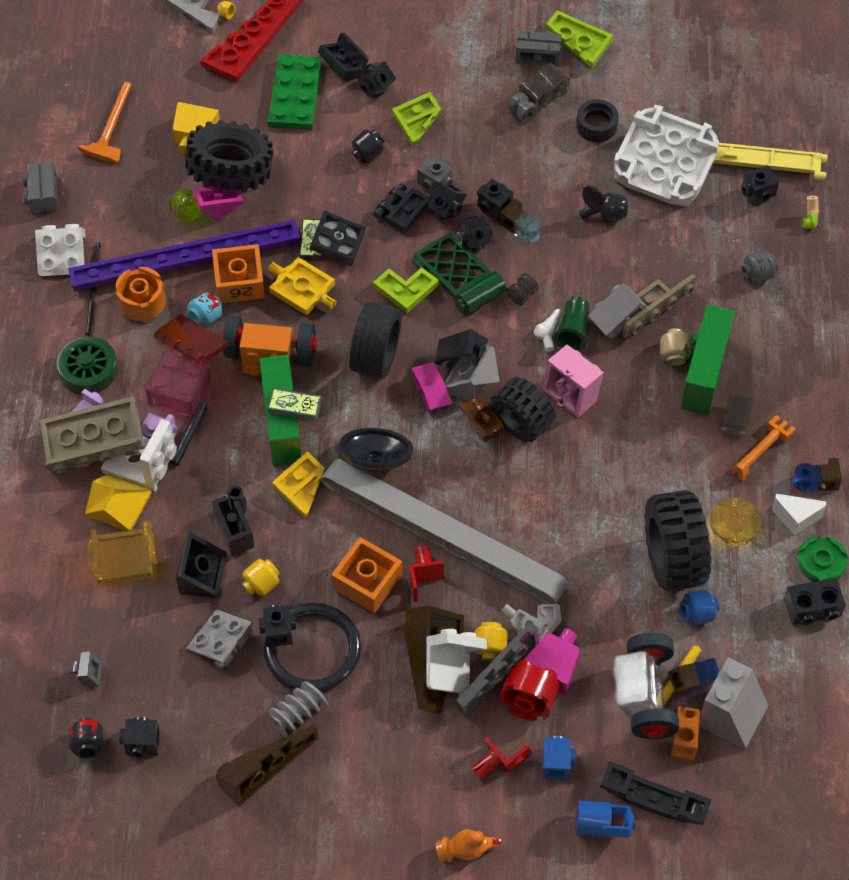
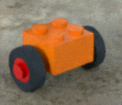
[221,315,318,376]

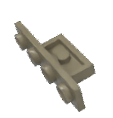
[622,274,696,338]

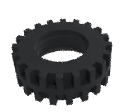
[185,120,274,193]

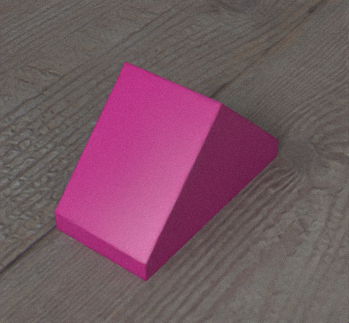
[193,186,244,221]

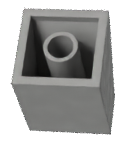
[699,657,768,750]

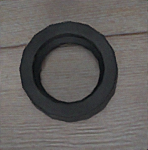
[576,99,619,142]

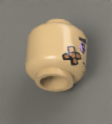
[660,328,691,366]

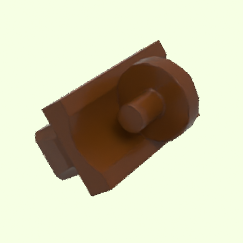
[460,394,504,441]

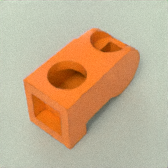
[671,706,700,760]

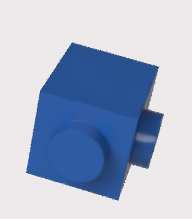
[542,735,576,779]

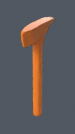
[78,81,131,163]

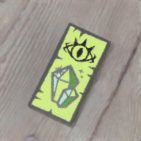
[268,388,322,421]

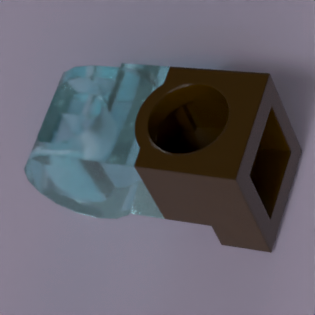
[500,198,541,243]

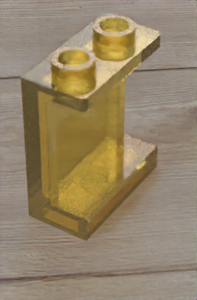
[87,520,159,585]

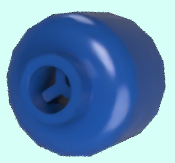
[679,589,720,626]

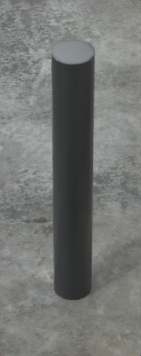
[170,402,208,466]

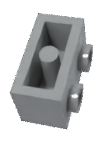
[588,283,647,339]

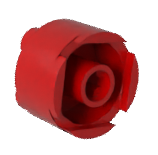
[499,660,559,721]

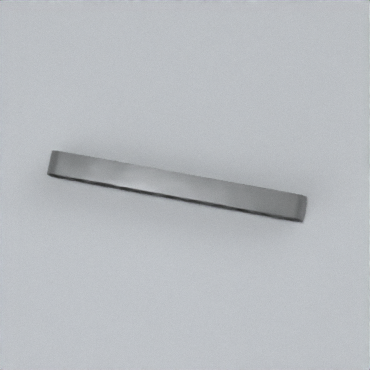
[321,459,568,604]

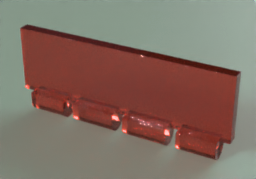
[154,314,230,365]

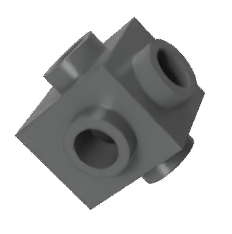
[417,155,453,192]

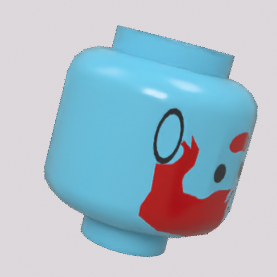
[187,293,222,327]

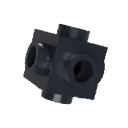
[356,61,396,96]
[741,165,779,205]
[477,179,514,220]
[427,182,467,219]
[457,214,492,251]
[259,604,296,648]

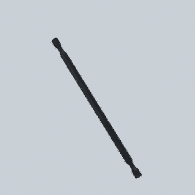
[85,242,101,335]

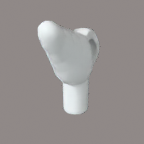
[534,309,561,352]

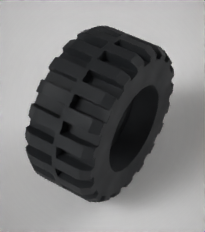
[644,490,712,591]

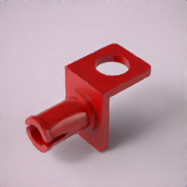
[409,546,444,602]
[470,737,533,780]

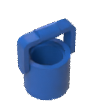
[576,800,635,838]

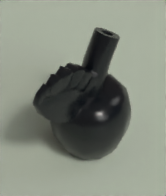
[579,185,628,222]

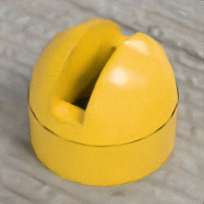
[217,1,235,20]

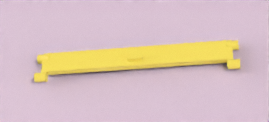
[713,143,828,181]

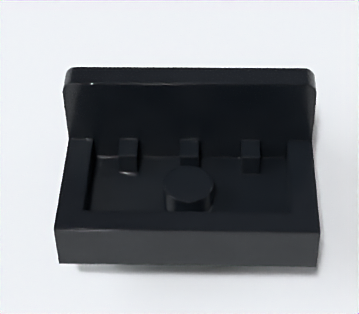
[318,33,369,79]

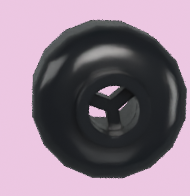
[351,129,385,163]

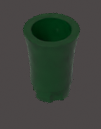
[553,296,589,350]

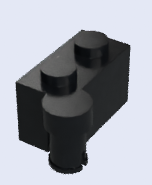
[212,485,255,556]

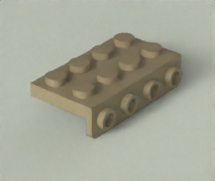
[40,396,145,474]

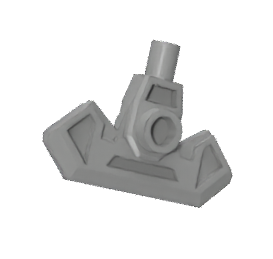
[500,603,562,644]

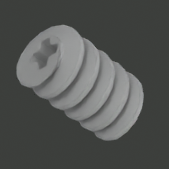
[268,681,328,737]

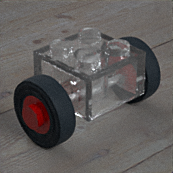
[612,633,679,739]

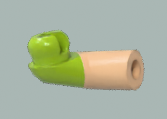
[801,196,819,230]

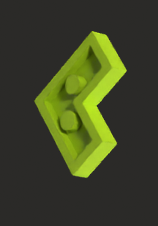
[373,267,439,313]

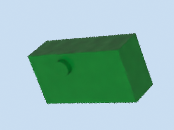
[681,305,735,415]
[259,355,301,466]

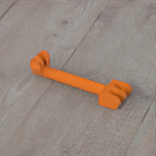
[730,415,796,481]

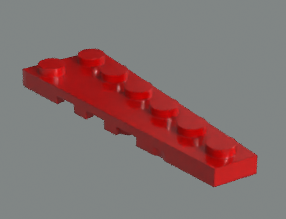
[200,0,304,82]

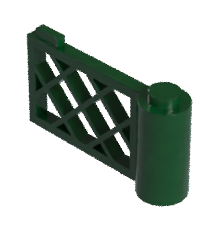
[413,232,507,314]

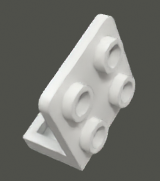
[35,224,86,276]
[426,629,487,694]

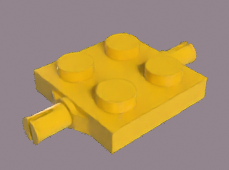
[268,257,337,316]

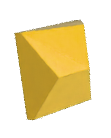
[85,474,152,532]

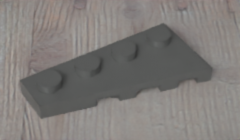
[456,621,539,716]

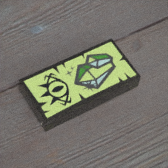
[299,219,323,261]

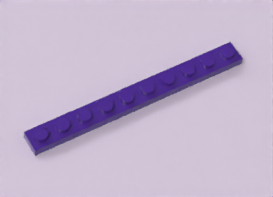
[68,220,300,292]

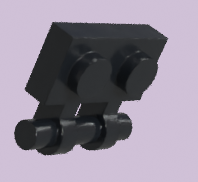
[373,183,430,233]

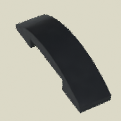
[600,761,712,825]

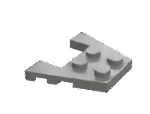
[163,0,221,34]

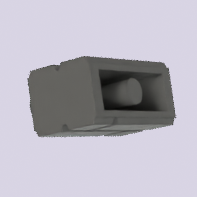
[515,30,561,66]
[23,161,58,213]

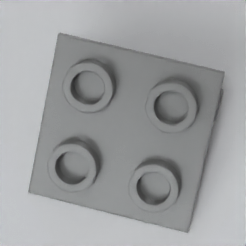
[186,609,253,669]

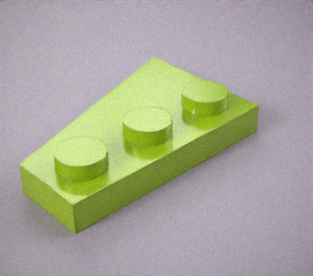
[546,10,613,69]

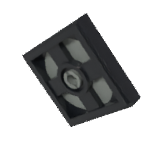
[309,211,366,266]

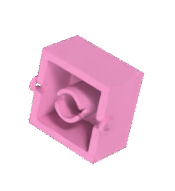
[542,345,604,417]

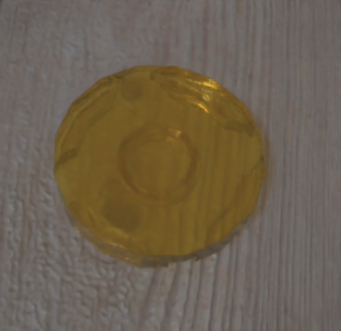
[710,498,761,546]

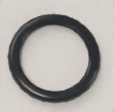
[263,603,362,691]

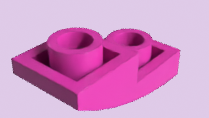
[410,362,452,412]

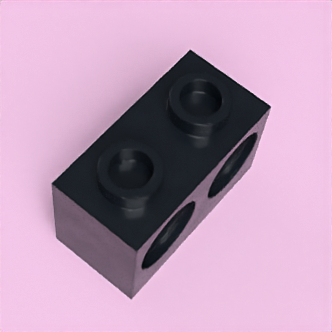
[784,578,846,625]

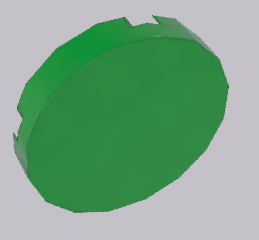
[797,536,848,582]

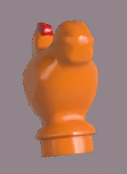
[436,829,502,863]

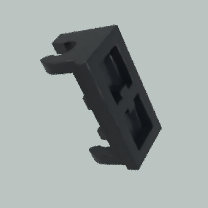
[434,329,488,368]

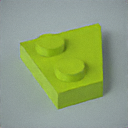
[391,92,441,146]

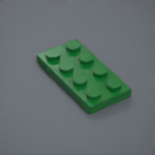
[268,54,322,130]

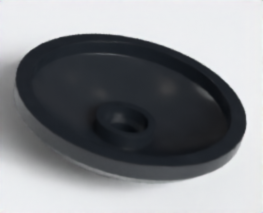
[339,428,413,472]

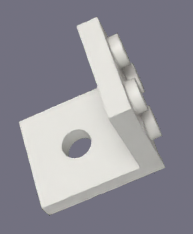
[101,419,177,492]

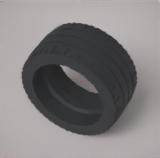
[349,303,402,378]

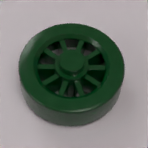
[56,336,118,394]

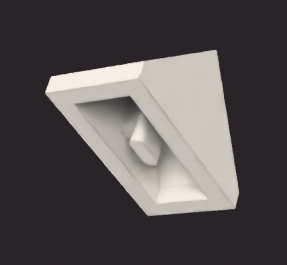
[772,494,826,536]

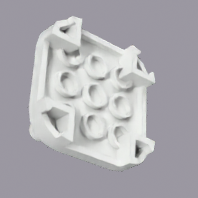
[614,105,719,207]

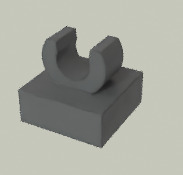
[69,652,103,687]

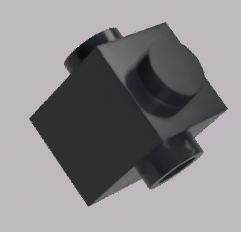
[119,717,161,758]

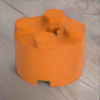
[116,267,166,323]

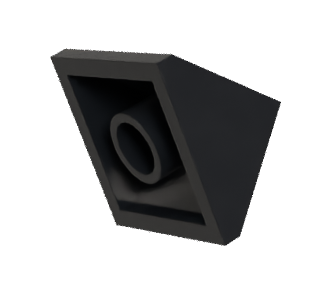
[176,531,227,598]

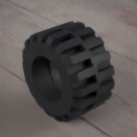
[490,377,556,442]

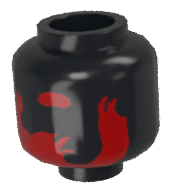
[69,718,104,759]

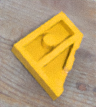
[272,451,325,518]

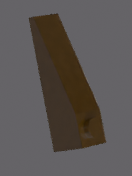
[405,605,464,714]
[216,725,319,807]

